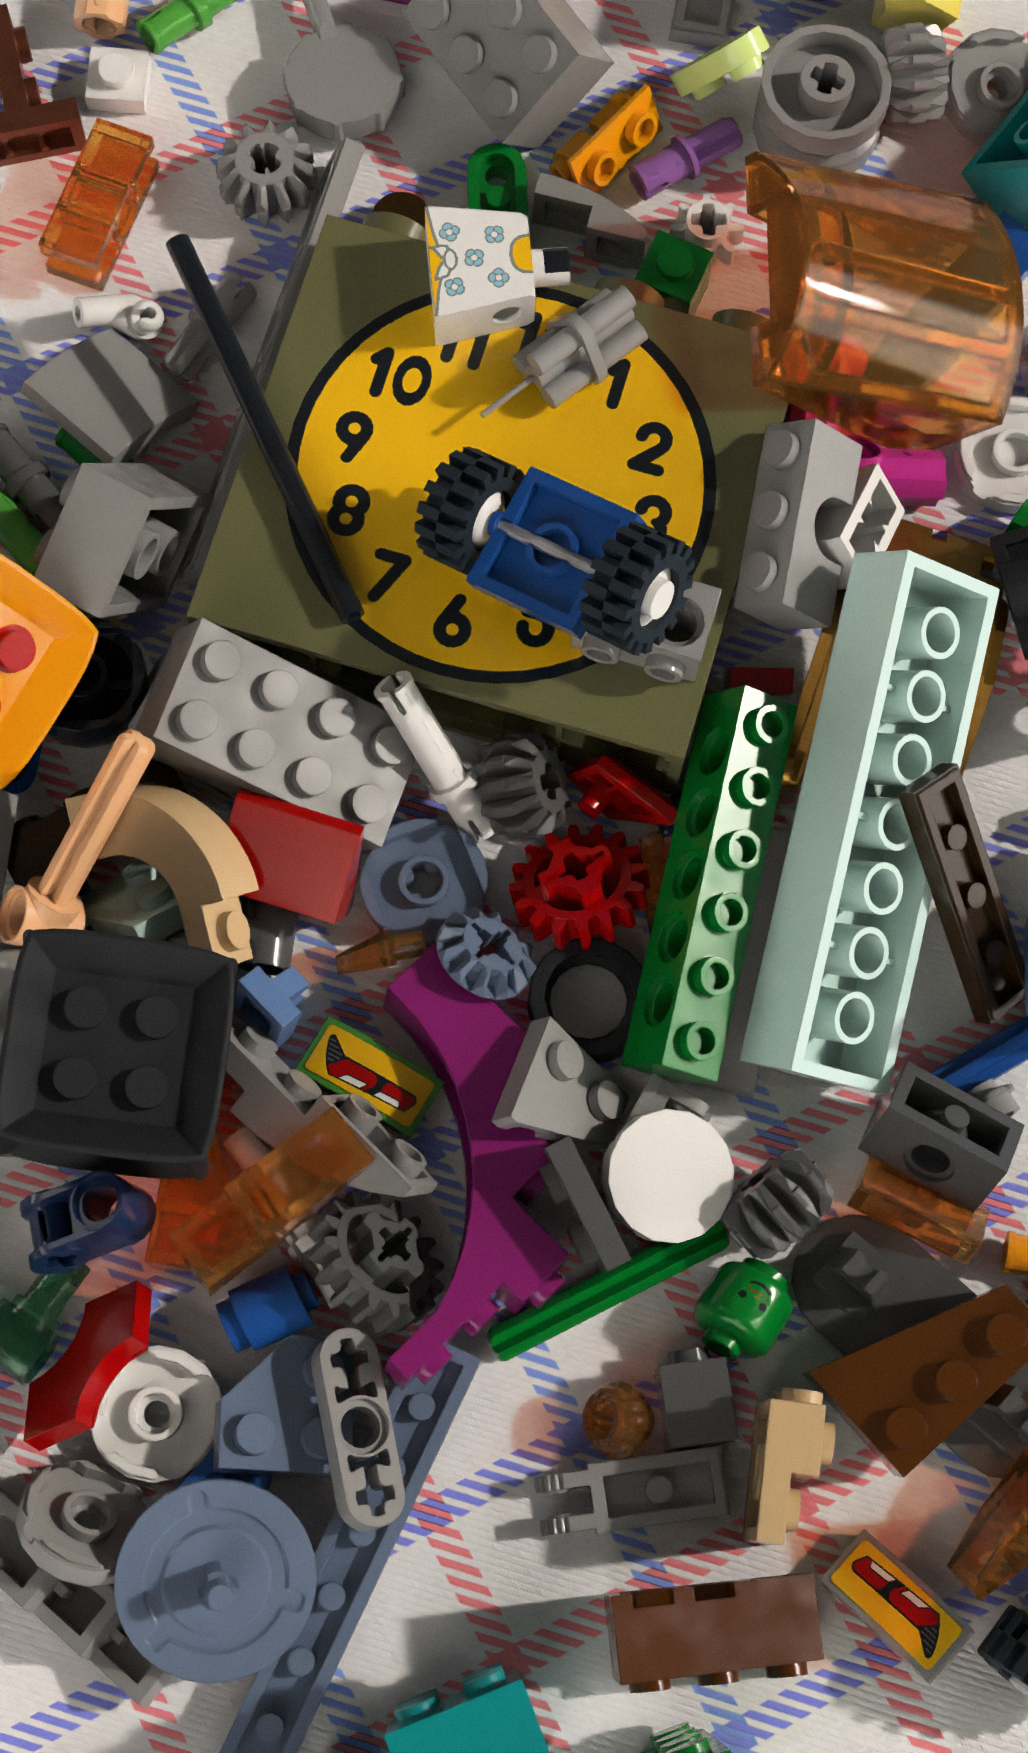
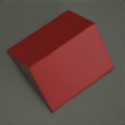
[227,788,364,924]

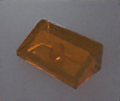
[847,1155,990,1265]

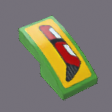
[295,1015,444,1139]

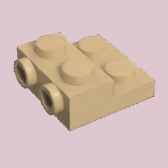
[742,1388,836,1545]

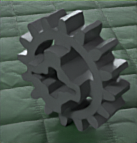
[307,1190,444,1333]

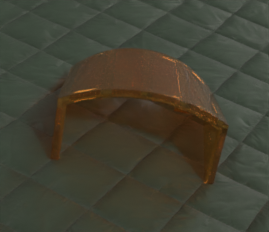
[745,151,1024,450]

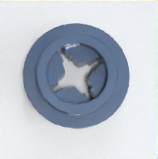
[436,905,537,1000]

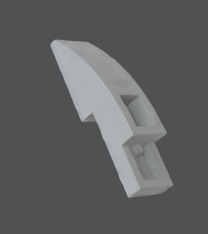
[226,1026,440,1197]

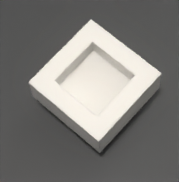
[85,46,152,114]

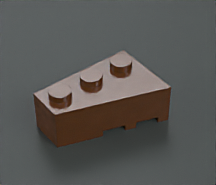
[802,1285,1028,1478]
[604,1573,824,1693]

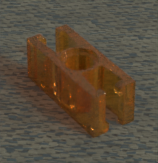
[38,117,160,292]

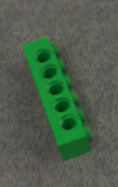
[621,685,798,1083]

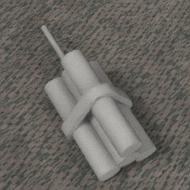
[480,285,648,418]

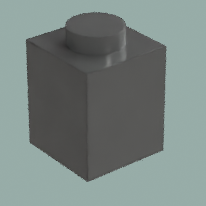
[654,1347,739,1451]

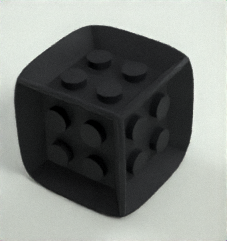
[0,928,238,1181]

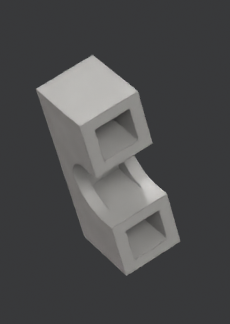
[733,418,863,631]

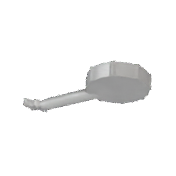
[281,0,405,143]

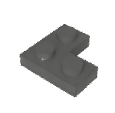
[538,1136,631,1272]

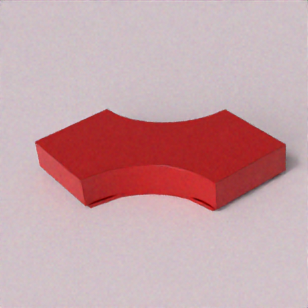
[23,1280,152,1451]

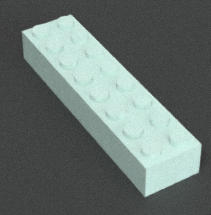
[740,550,1000,1095]

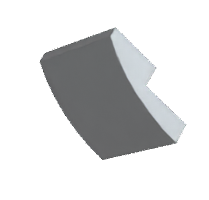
[20,328,200,463]

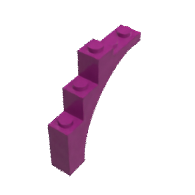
[383,944,570,1391]

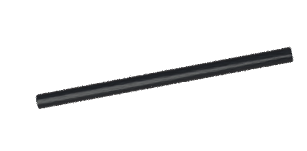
[166,234,365,624]

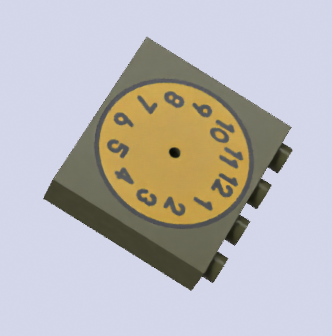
[186,211,805,795]

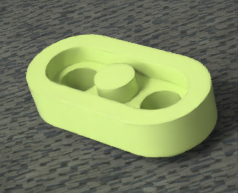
[669,24,770,102]

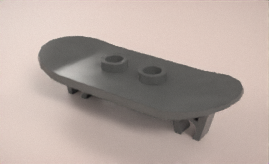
[791,1214,1028,1480]

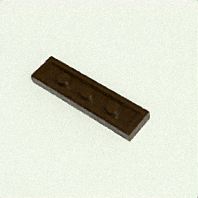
[897,763,1025,1024]

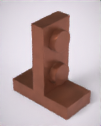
[0,4,88,167]

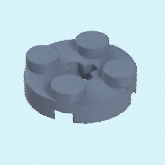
[360,818,488,948]

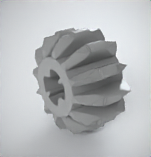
[878,22,950,126]
[216,119,318,228]

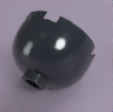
[47,617,149,748]

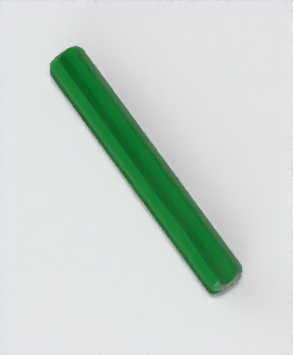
[487,1220,730,1361]

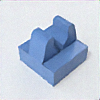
[233,966,310,1048]

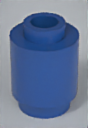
[216,1264,320,1353]

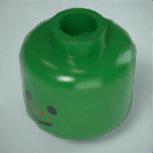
[694,1257,793,1361]

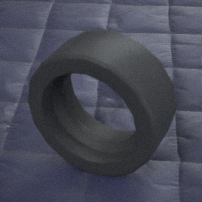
[527,938,643,1064]

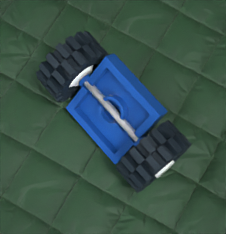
[414,447,695,656]

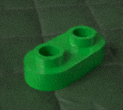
[467,143,529,225]

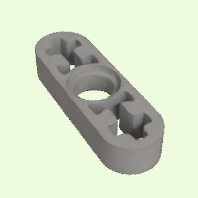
[311,1328,405,1532]

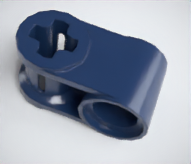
[20,1170,156,1275]

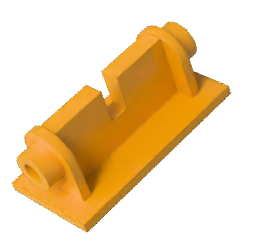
[549,84,663,193]

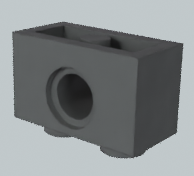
[858,1061,1025,1213]

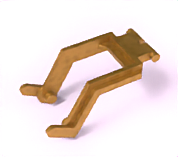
[781,519,1010,791]

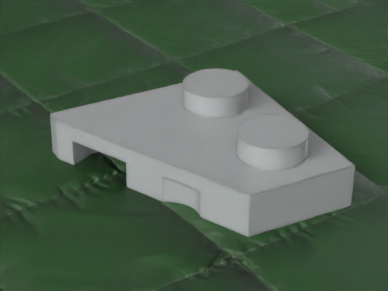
[491,1016,630,1152]

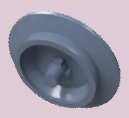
[114,1478,317,1683]

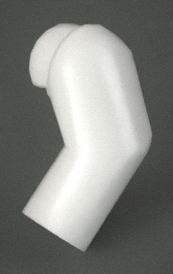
[72,293,164,340]

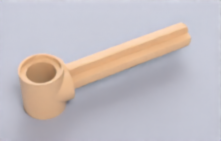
[0,729,155,946]

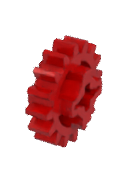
[509,824,651,950]

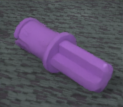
[628,117,743,201]

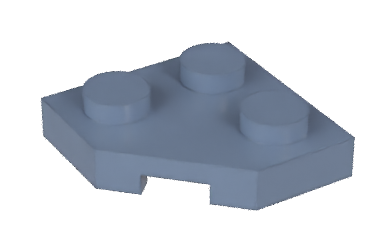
[213,1335,355,1479]

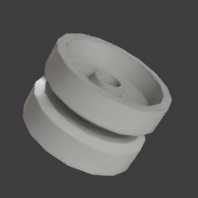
[752,23,892,184]

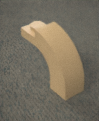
[64,784,260,963]

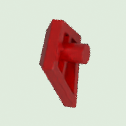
[566,755,678,826]

